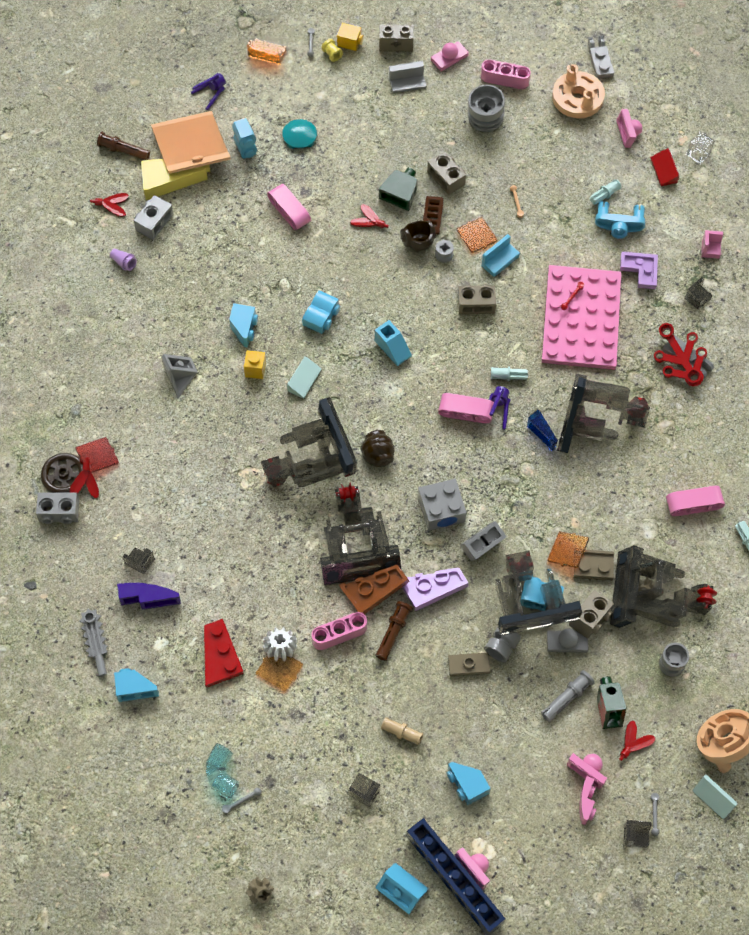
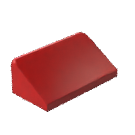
[650,148,679,186]

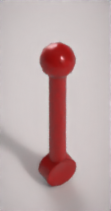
[561,282,584,310]

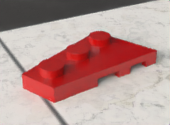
[204,619,244,688]

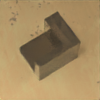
[684,277,712,310]
[122,547,155,574]
[348,773,381,808]
[623,820,652,848]

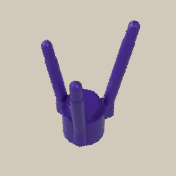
[191,73,226,110]
[488,386,510,430]

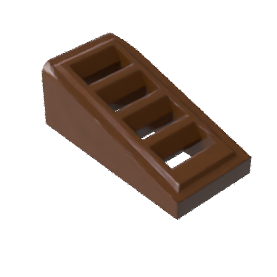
[423,196,444,235]

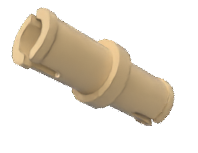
[381,717,424,745]

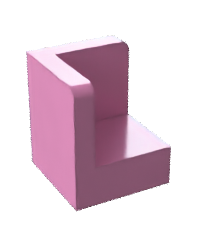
[701,230,723,259]

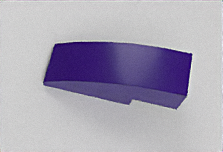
[117,583,181,610]

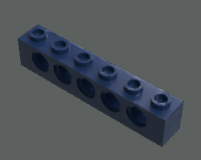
[406,818,506,935]

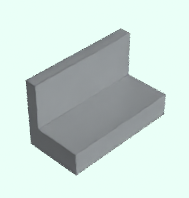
[389,61,426,93]

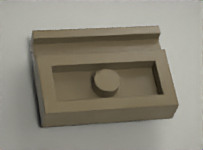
[573,549,614,581]

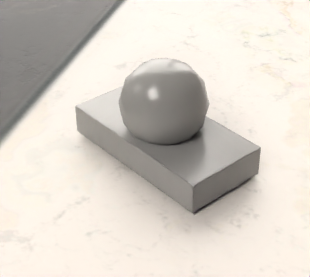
[547,628,588,653]

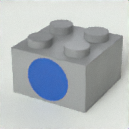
[418,479,467,531]

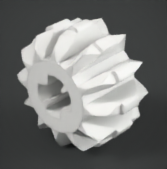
[263,627,297,661]

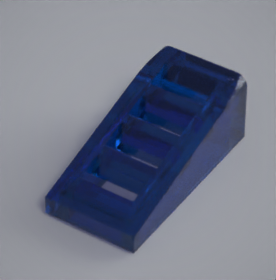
[527,409,558,451]

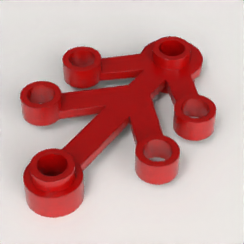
[654,323,707,387]

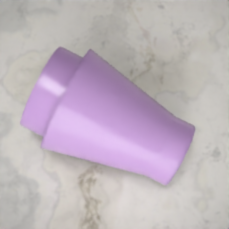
[110,249,137,271]

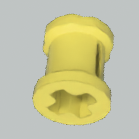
[321,39,343,62]

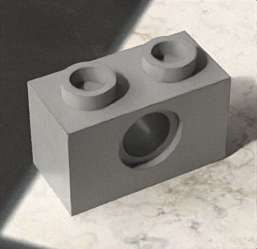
[134,195,174,240]

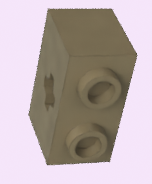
[379,25,414,52]

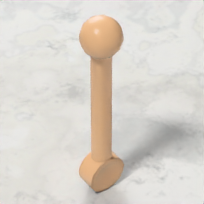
[510,185,524,218]

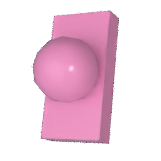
[431,41,469,71]
[616,109,643,148]
[567,753,607,789]
[455,847,490,890]

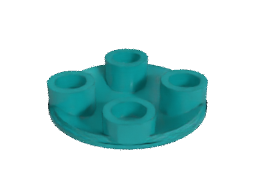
[282,119,317,149]

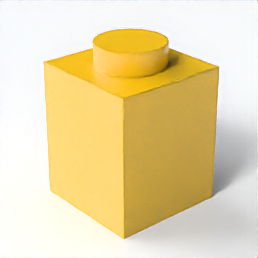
[337,23,364,51]
[244,350,266,379]

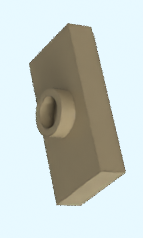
[448,652,490,676]

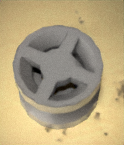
[435,240,454,263]

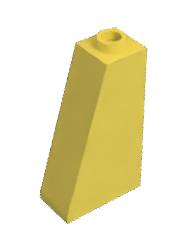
[141,159,210,200]

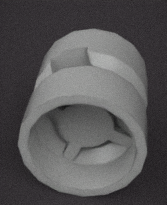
[484,626,521,662]
[659,643,689,677]

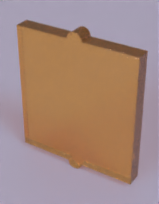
[456,217,498,253]
[547,531,589,568]
[256,656,303,692]

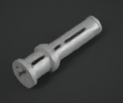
[541,670,595,722]

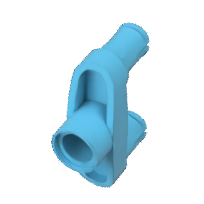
[595,201,645,239]

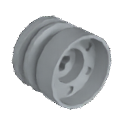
[468,84,505,132]

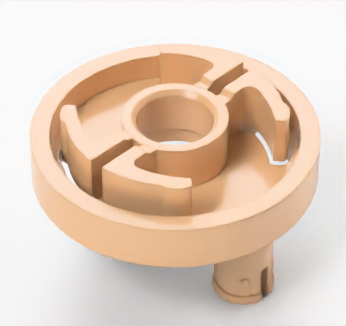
[552,64,605,118]
[697,709,749,773]

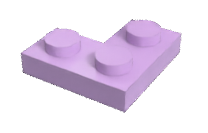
[620,252,658,289]

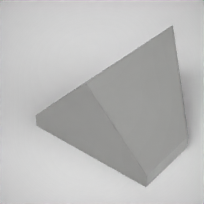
[162,354,198,399]

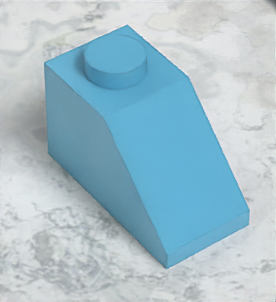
[114,668,159,702]

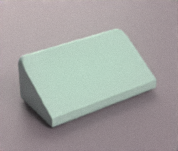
[287,357,322,399]
[693,775,737,819]

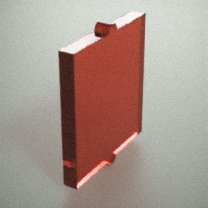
[75,437,119,473]

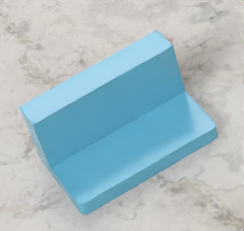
[481,234,520,277]
[375,863,428,914]

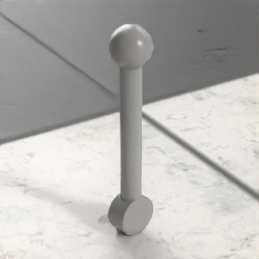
[307,28,315,57]
[222,788,262,814]
[650,793,659,836]

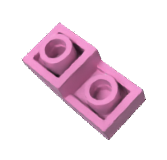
[579,776,596,825]

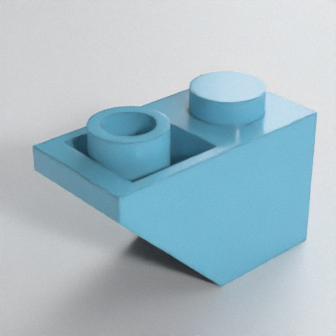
[229,303,258,348]
[374,320,412,366]
[446,762,491,805]

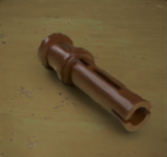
[97,131,150,160]
[375,601,413,661]

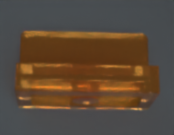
[247,39,286,65]

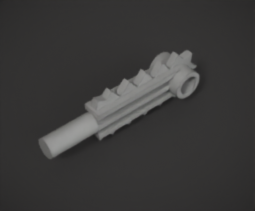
[79,609,108,677]

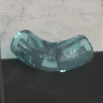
[206,743,240,800]

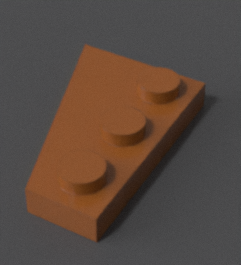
[339,565,410,615]

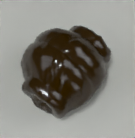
[400,220,436,252]
[360,429,395,467]

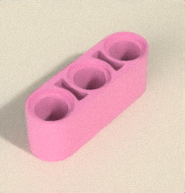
[481,60,531,89]
[267,184,311,230]
[438,393,494,424]
[666,486,725,516]
[312,612,367,650]

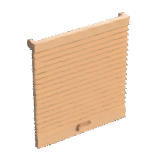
[151,111,231,174]

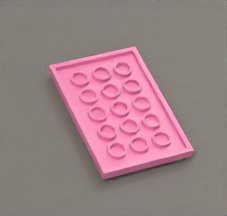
[541,265,621,370]

